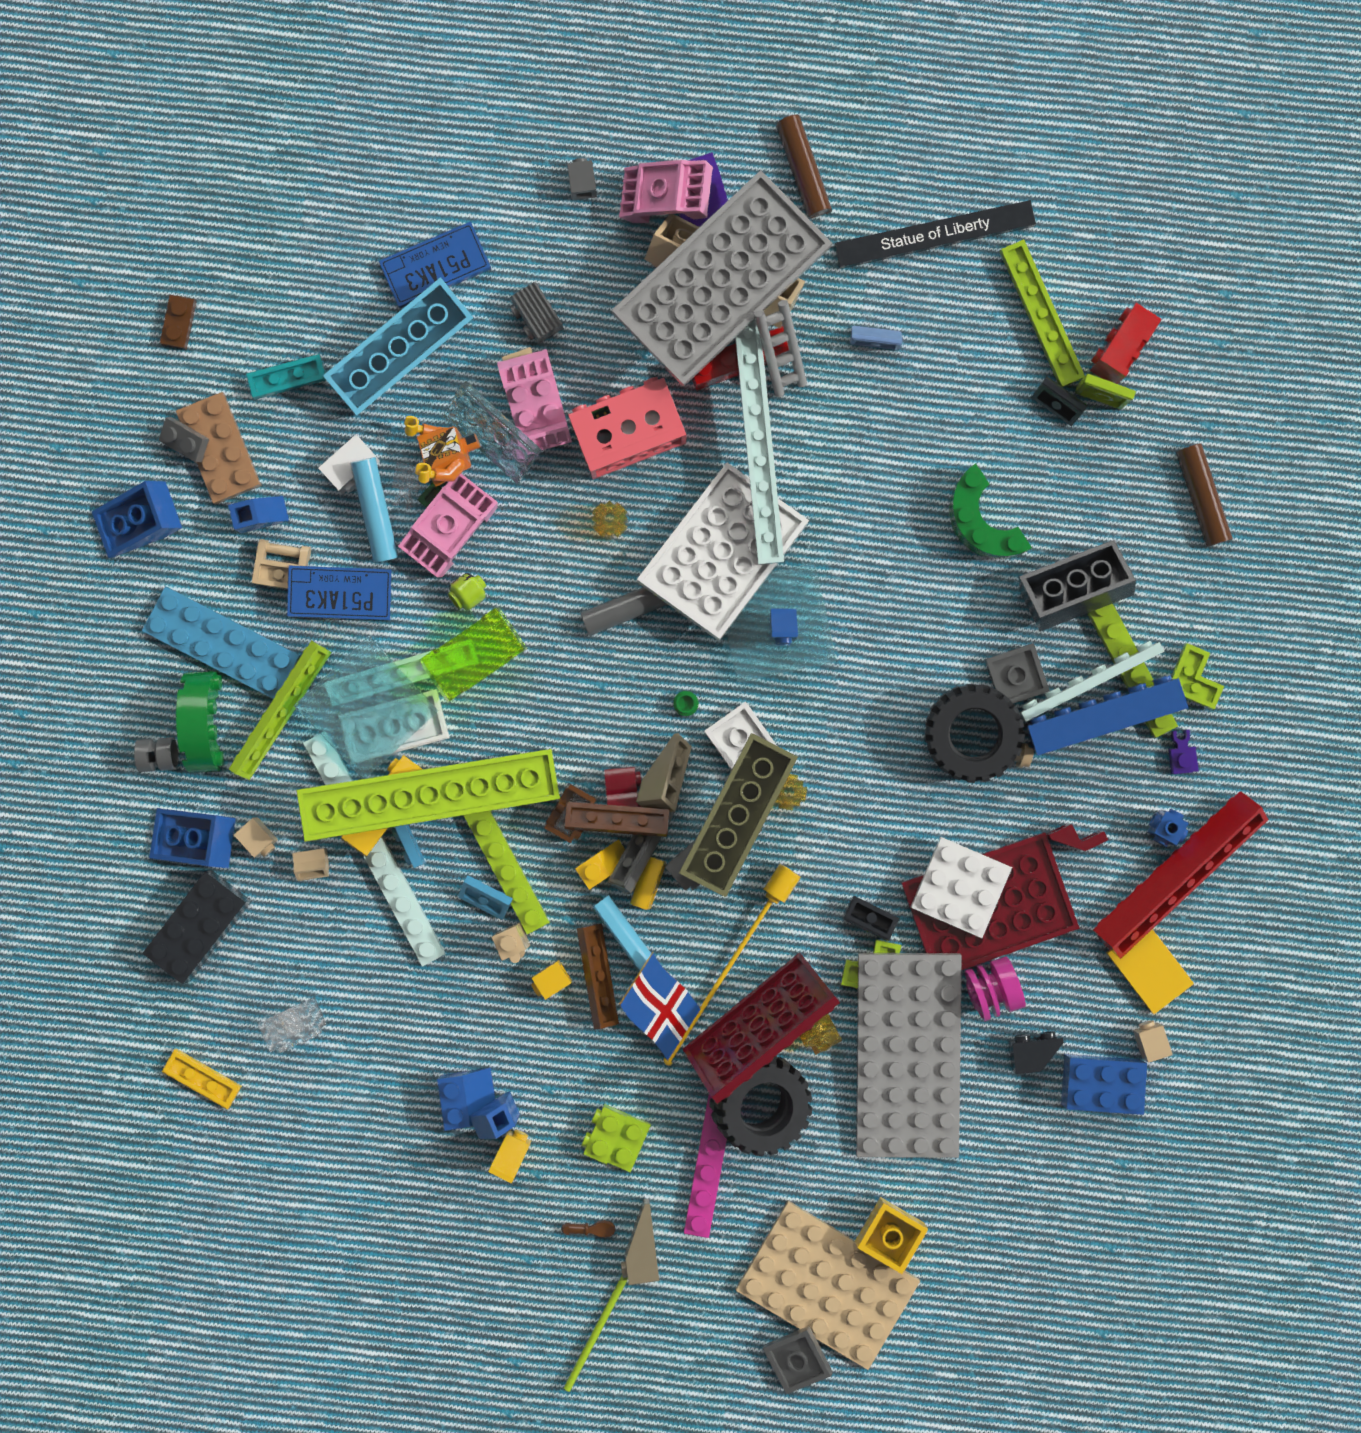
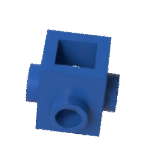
[1147,809,1189,847]

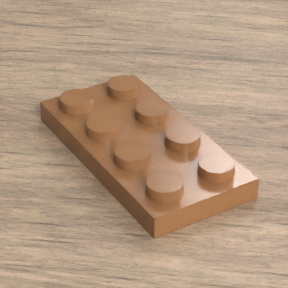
[176,392,262,505]

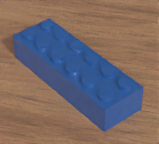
[1025,675,1188,756]

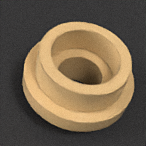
[1014,743,1034,768]

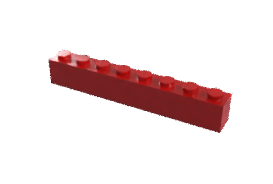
[1093,791,1269,959]

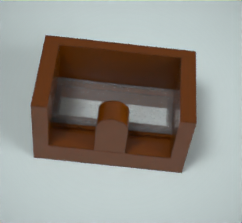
[543,783,597,843]

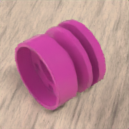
[965,956,1026,1022]

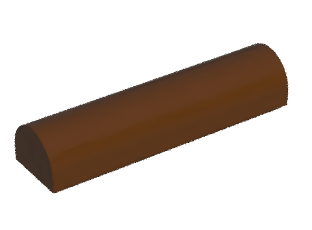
[776,114,832,219]
[1176,443,1233,547]

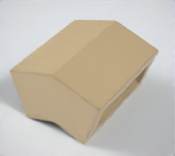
[292,848,329,881]

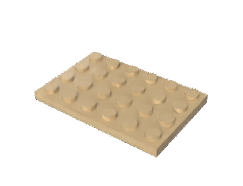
[736,1200,920,1370]

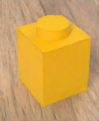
[531,960,572,1000]

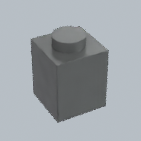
[567,158,597,201]

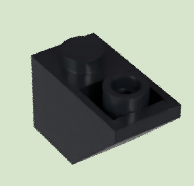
[1008,1031,1064,1074]

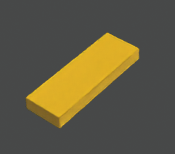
[161,1048,242,1110]

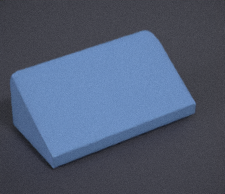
[850,326,902,350]

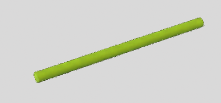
[564,1275,628,1392]

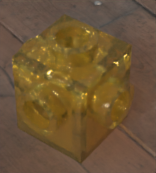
[592,500,628,540]
[775,774,807,810]
[800,1014,842,1055]

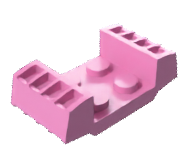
[619,160,713,223]
[497,349,572,455]
[398,474,498,578]

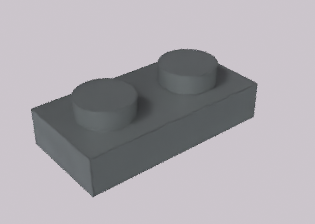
[158,417,209,462]

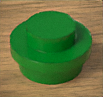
[673,691,699,716]

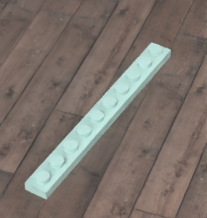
[735,320,784,565]
[303,731,446,967]

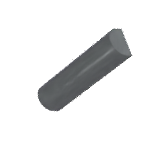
[580,587,668,636]
[608,804,679,894]

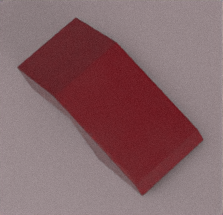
[1046,823,1108,851]

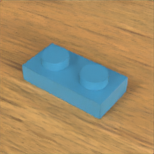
[391,825,426,868]
[458,875,513,920]

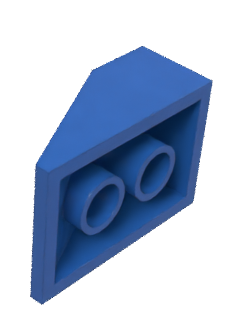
[92,481,182,558]
[149,808,236,868]

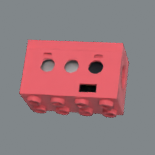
[568,377,686,480]

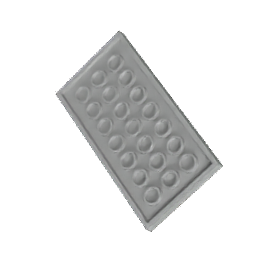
[612,170,833,387]
[856,953,962,1158]

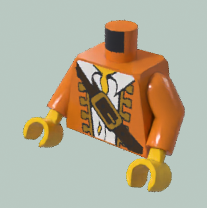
[404,416,481,486]

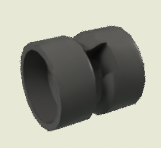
[134,737,179,772]

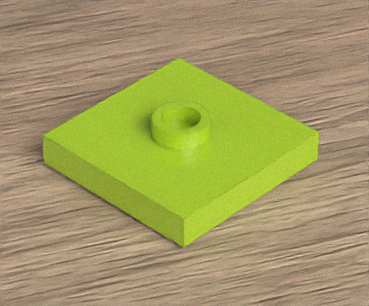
[1075,374,1136,410]

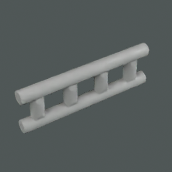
[754,300,807,397]

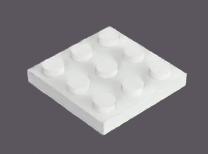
[911,837,1012,938]

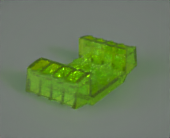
[419,607,528,703]

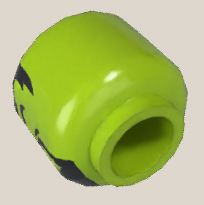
[448,573,487,610]

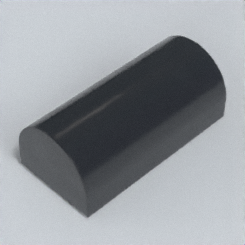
[1031,376,1088,427]
[842,896,900,942]

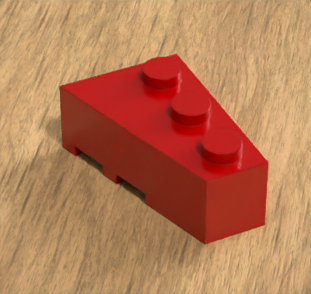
[1090,302,1162,384]

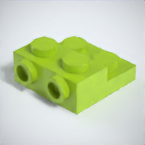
[581,1104,651,1173]

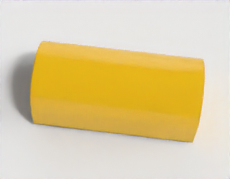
[630,857,666,910]

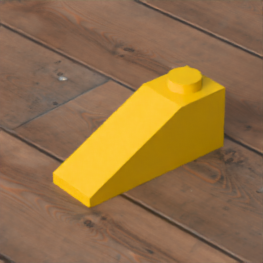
[488,1129,531,1184]

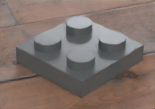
[984,643,1050,703]
[763,1326,833,1394]

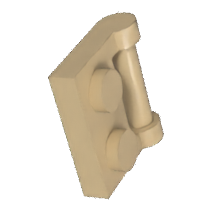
[252,539,311,589]

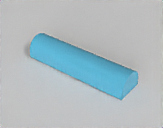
[350,457,398,562]
[592,895,651,972]

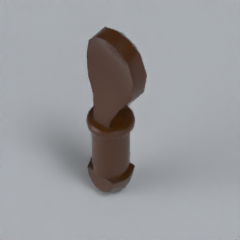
[561,1220,616,1237]

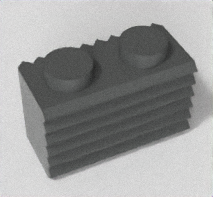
[509,281,563,344]

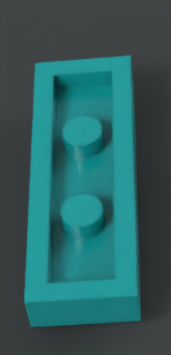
[246,354,326,400]

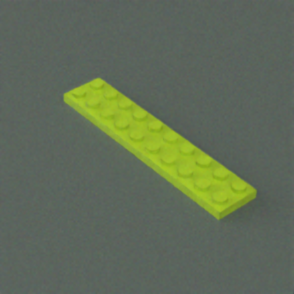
[296,749,560,842]

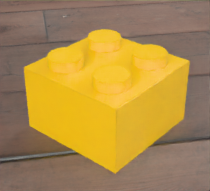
[855,1197,928,1274]

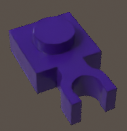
[1168,729,1199,774]

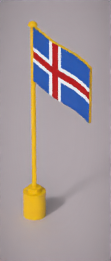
[619,864,801,1066]

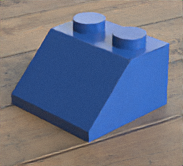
[437,1067,496,1131]

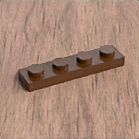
[564,802,670,837]
[577,923,619,1030]

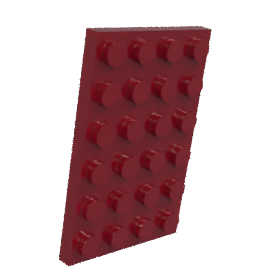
[901,832,1080,970]
[683,952,840,1104]

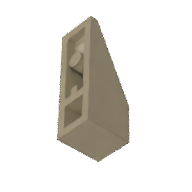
[636,733,692,812]
[621,1198,659,1285]

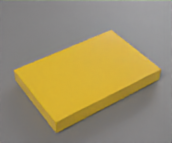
[1106,929,1194,1014]

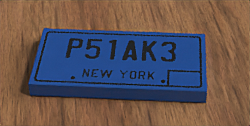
[379,221,491,308]
[287,565,392,620]

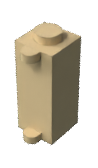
[492,922,530,963]

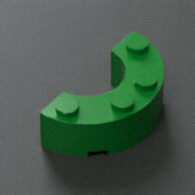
[949,463,1032,560]
[176,671,224,773]

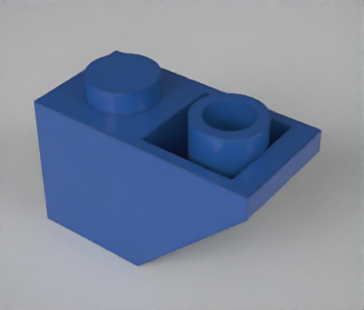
[228,496,290,533]
[769,609,798,646]
[469,1091,520,1139]

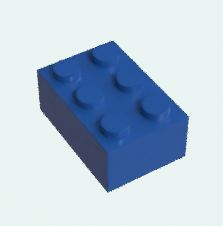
[1061,1054,1147,1115]

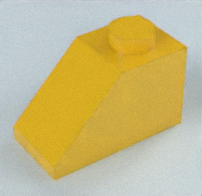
[575,839,625,890]

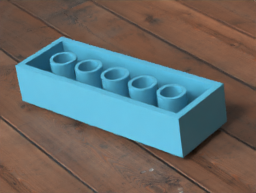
[323,277,473,415]

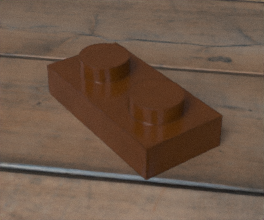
[160,294,197,350]

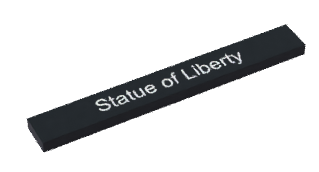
[834,200,1036,269]

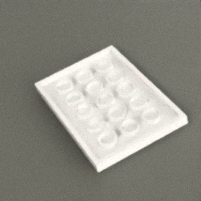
[637,463,809,641]

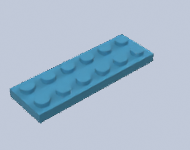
[142,586,301,699]

